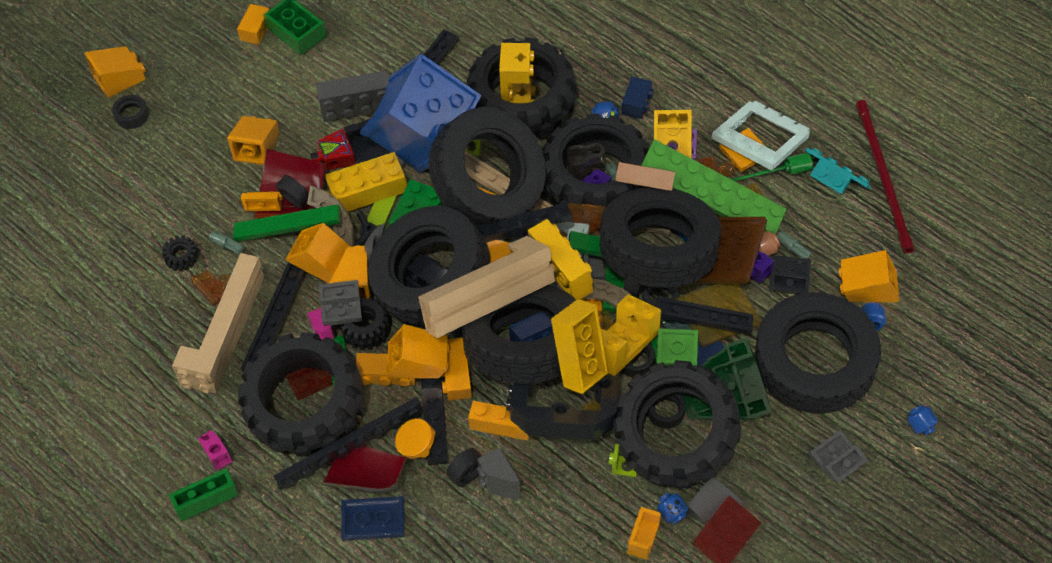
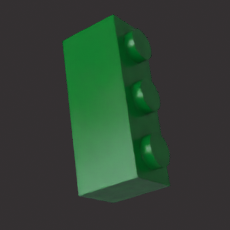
[168,468,238,521]

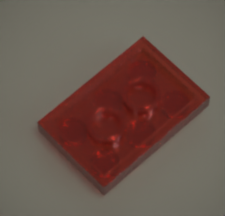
[691,496,762,563]

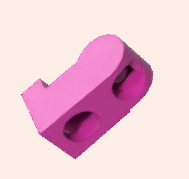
[307,308,335,339]
[197,430,232,471]

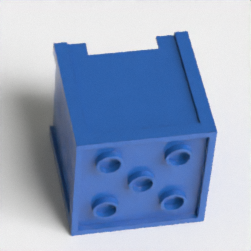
[360,53,481,173]

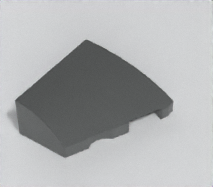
[686,477,743,524]

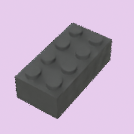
[316,70,389,122]

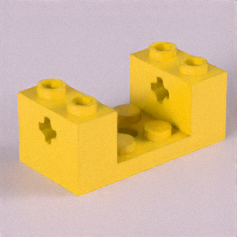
[500,43,535,103]
[654,110,692,159]
[601,294,661,376]

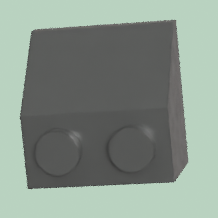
[476,448,520,500]

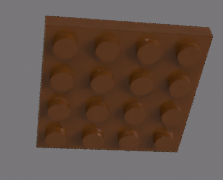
[692,216,767,283]

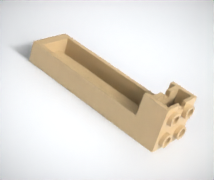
[418,236,555,338]
[172,253,264,394]

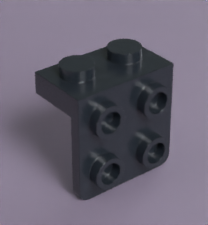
[344,119,390,164]

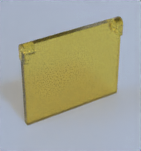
[675,283,762,347]

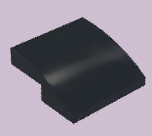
[769,255,811,294]

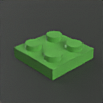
[657,328,698,366]

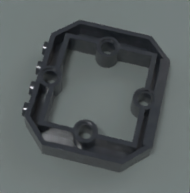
[506,372,620,440]

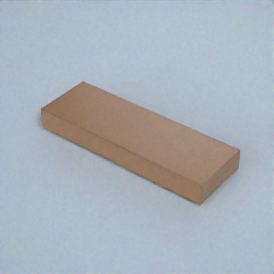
[615,162,675,191]

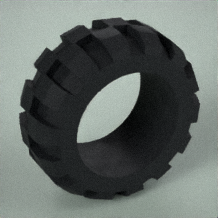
[238,332,364,456]

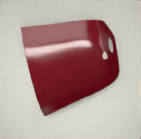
[254,148,326,218]
[321,446,407,492]

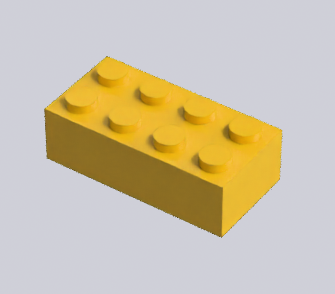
[325,152,407,212]
[528,219,594,300]
[551,299,608,394]

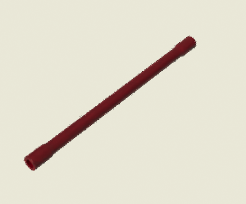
[856,100,915,254]

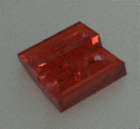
[285,368,333,400]

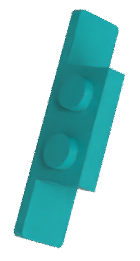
[805,147,871,195]

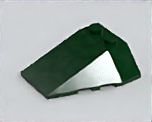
[681,337,772,419]

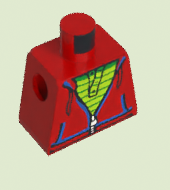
[310,129,356,170]

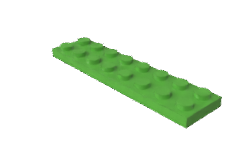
[641,139,786,234]

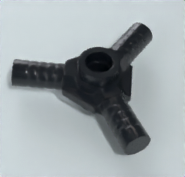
[353,211,377,247]

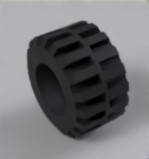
[340,297,390,350]

